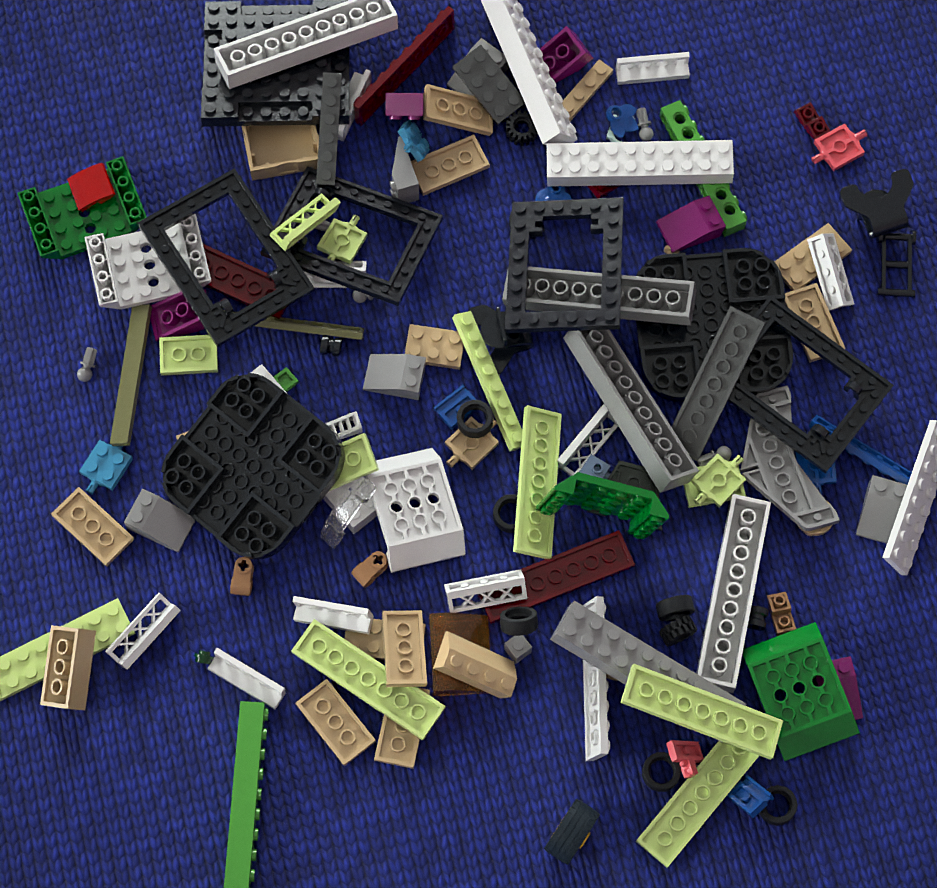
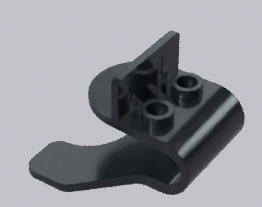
[840,169,914,238]
[468,305,534,375]

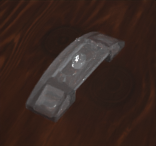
[320,476,377,549]

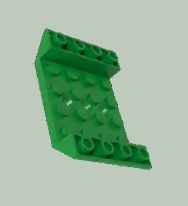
[17,156,147,259]
[536,472,669,539]
[743,622,860,761]

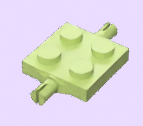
[317,215,367,264]
[691,453,746,508]

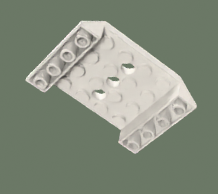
[85,214,211,309]
[362,448,466,573]

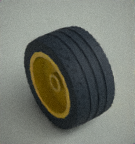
[544,799,600,865]

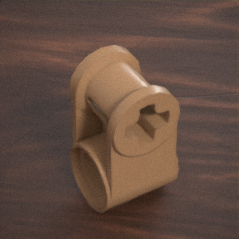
[351,551,388,588]
[230,557,254,596]

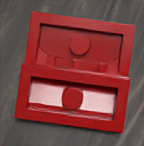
[67,163,115,212]

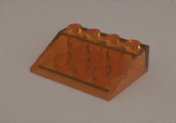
[429,612,490,696]

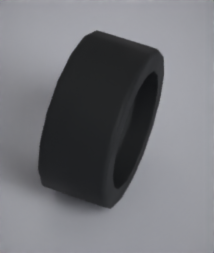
[457,400,493,438]
[493,494,517,533]
[655,595,695,621]
[500,606,538,636]
[642,752,681,792]
[759,785,798,826]

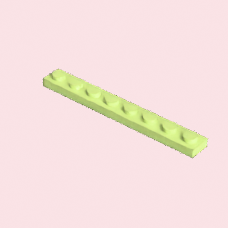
[452,311,522,452]

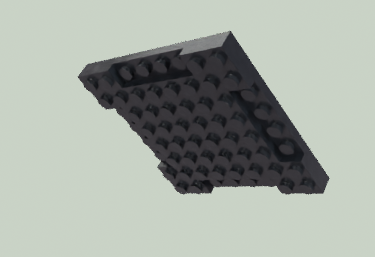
[201,0,350,127]

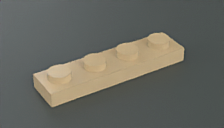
[562,59,613,121]

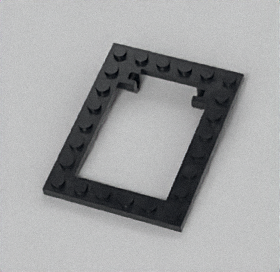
[260,166,443,306]
[137,168,315,347]
[505,197,624,333]
[728,295,894,474]

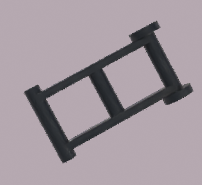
[877,230,916,297]

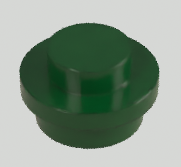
[194,650,214,664]

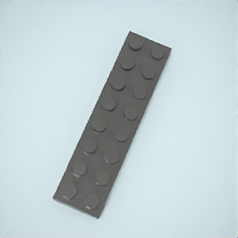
[672,306,766,461]

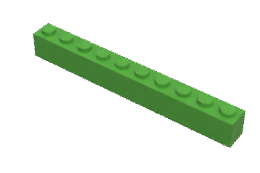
[224,701,269,888]

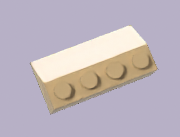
[40,625,96,710]
[433,631,517,699]

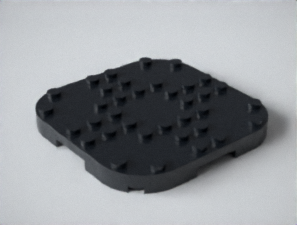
[635,248,793,402]
[161,373,345,560]

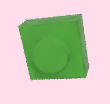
[273,367,299,392]

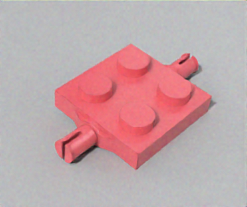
[811,124,867,171]

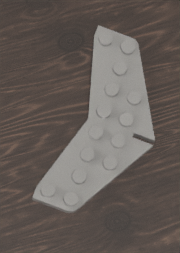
[740,385,839,531]

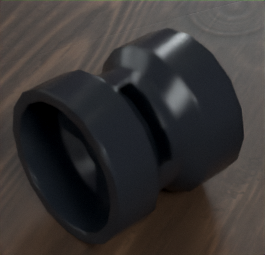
[320,335,343,357]
[747,606,769,631]

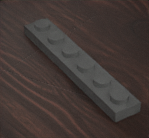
[316,72,342,186]

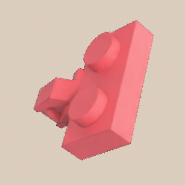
[666,740,704,778]

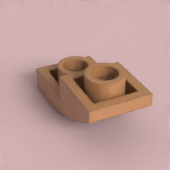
[767,592,796,636]

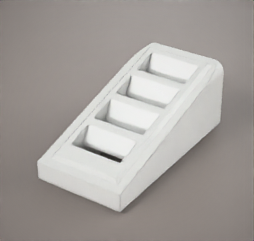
[325,411,363,439]

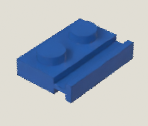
[433,385,476,430]
[727,775,774,818]

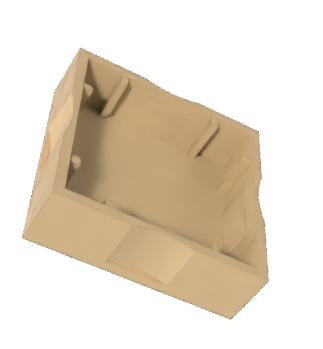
[241,125,319,181]

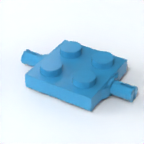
[397,119,430,162]
[79,440,133,495]

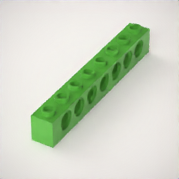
[659,100,747,237]

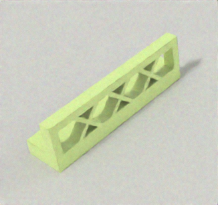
[269,193,341,251]

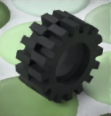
[506,110,538,146]
[659,615,698,647]

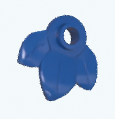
[606,104,638,138]
[535,186,572,201]

